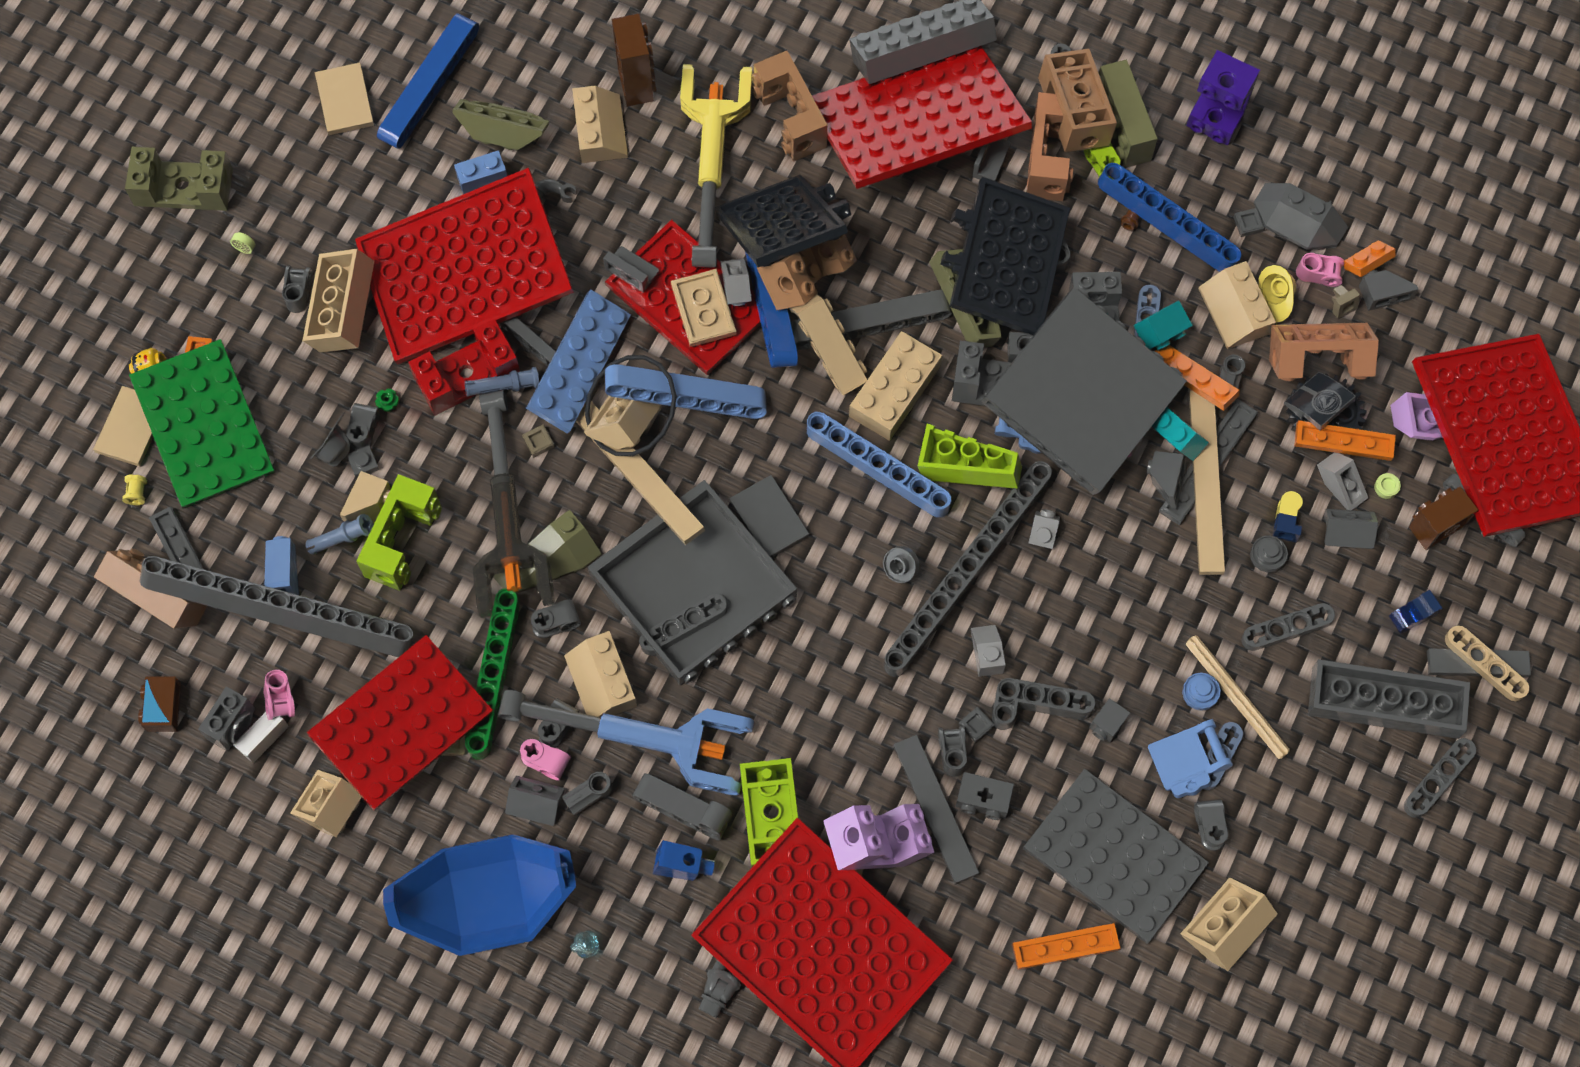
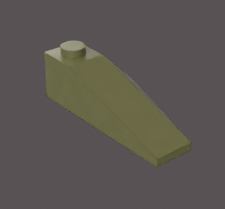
[493,510,602,593]

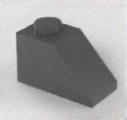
[1359,270,1418,311]
[1147,451,1186,509]

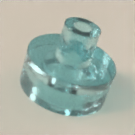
[571,930,599,958]

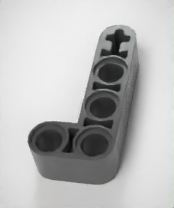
[991,678,1095,730]
[632,773,732,841]

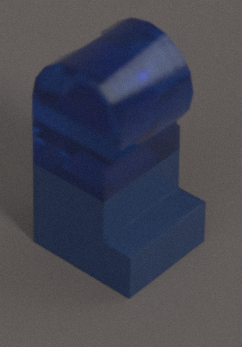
[1389,590,1442,633]

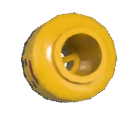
[129,348,167,374]

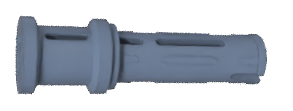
[464,367,539,397]
[306,514,374,555]

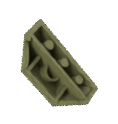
[453,99,549,150]

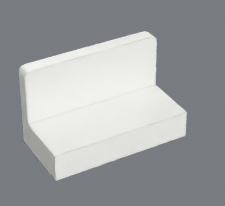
[234,712,289,763]

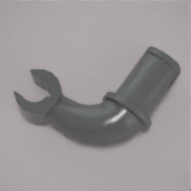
[535,179,576,203]

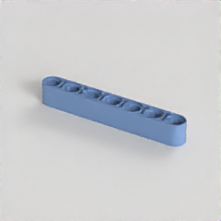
[605,364,767,419]
[807,412,951,517]

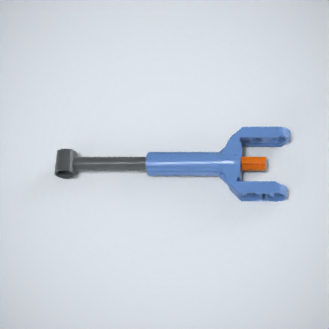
[498,690,754,795]

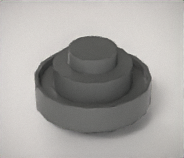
[1250,536,1288,573]
[883,546,919,583]

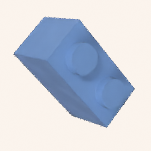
[454,150,507,194]

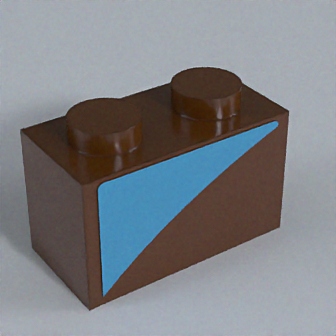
[138,676,181,732]

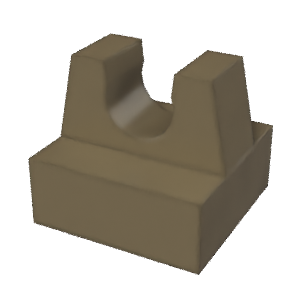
[1332,285,1360,319]

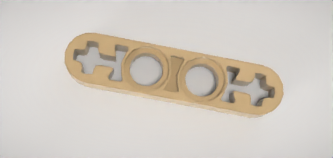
[1445,626,1529,701]

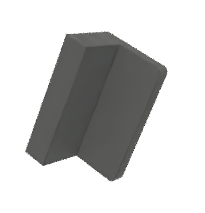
[973,139,1011,181]
[603,246,659,293]
[1324,509,1378,549]
[505,775,565,826]

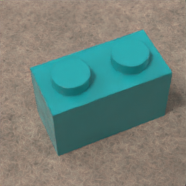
[1133,301,1193,350]
[1152,407,1209,461]

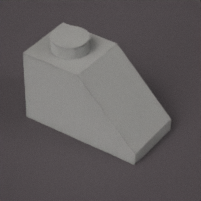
[721,259,751,306]
[1317,452,1368,510]
[970,625,1005,677]

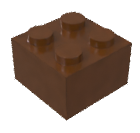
[1409,486,1478,550]

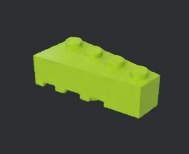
[918,424,1022,489]

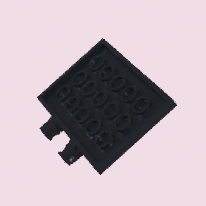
[715,175,851,268]
[940,177,1070,336]

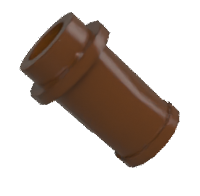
[1121,209,1140,231]

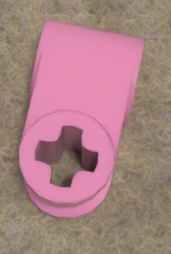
[1296,253,1344,287]
[263,670,295,720]
[520,739,571,780]

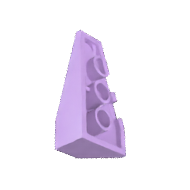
[1390,392,1443,440]

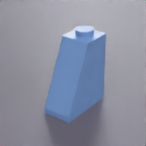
[264,536,299,595]

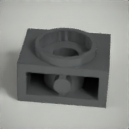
[198,686,255,751]

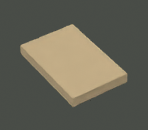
[315,63,374,135]
[671,269,736,347]
[93,386,153,467]

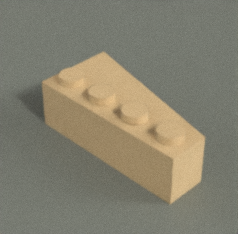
[789,295,867,396]

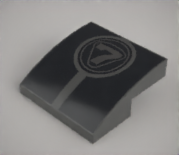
[1284,372,1356,431]

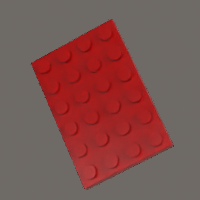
[605,220,761,375]
[307,635,493,811]

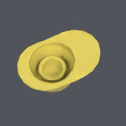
[1258,265,1296,323]

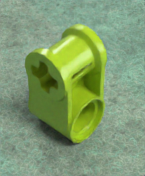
[1083,142,1121,179]

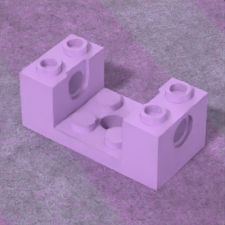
[823,804,934,870]

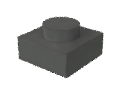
[347,446,379,479]

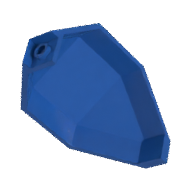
[383,834,576,956]

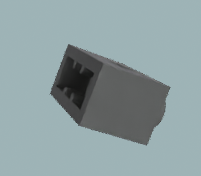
[956,772,1014,820]

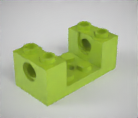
[356,474,442,591]
[740,758,798,868]

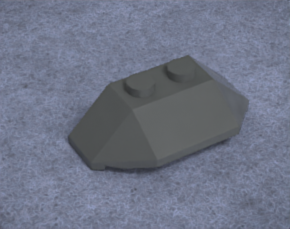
[1253,183,1348,250]

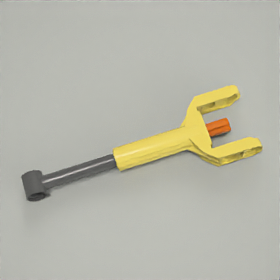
[680,64,752,268]

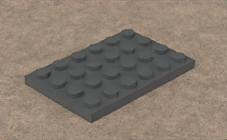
[1023,769,1209,944]

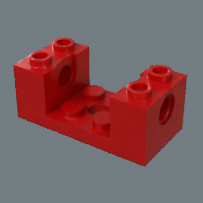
[408,319,520,416]

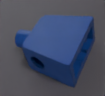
[653,840,715,881]

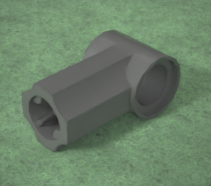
[1219,354,1245,405]
[562,772,613,816]

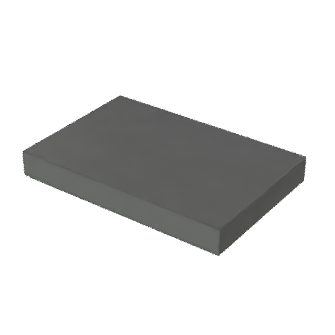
[729,475,809,558]

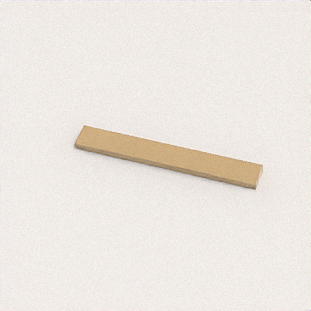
[1189,390,1225,575]
[576,400,705,545]

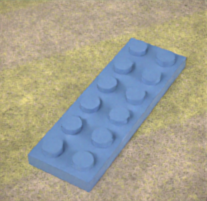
[526,290,631,433]

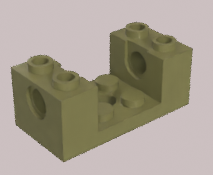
[125,147,233,211]

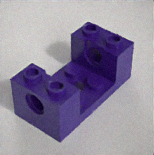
[1186,50,1260,146]

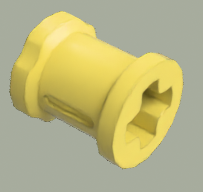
[122,475,147,505]

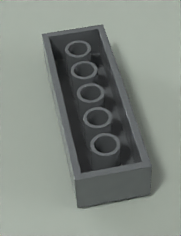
[849,0,997,84]
[1308,659,1470,739]

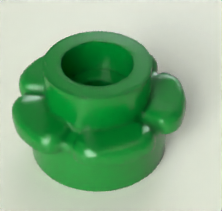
[375,389,399,412]

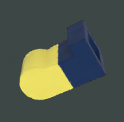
[1272,491,1303,542]

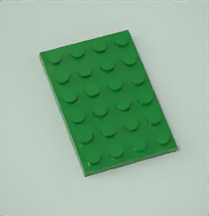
[129,339,275,509]

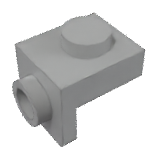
[1029,509,1060,549]

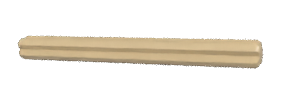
[1186,635,1290,759]

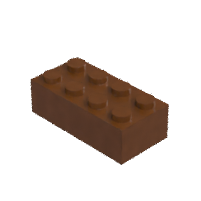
[611,14,657,107]

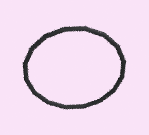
[585,355,677,456]

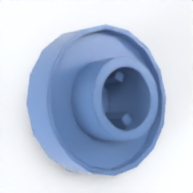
[1182,673,1221,711]

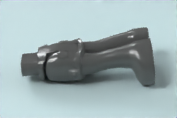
[698,960,741,1018]

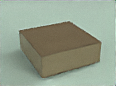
[522,424,555,458]

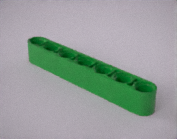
[465,588,520,760]

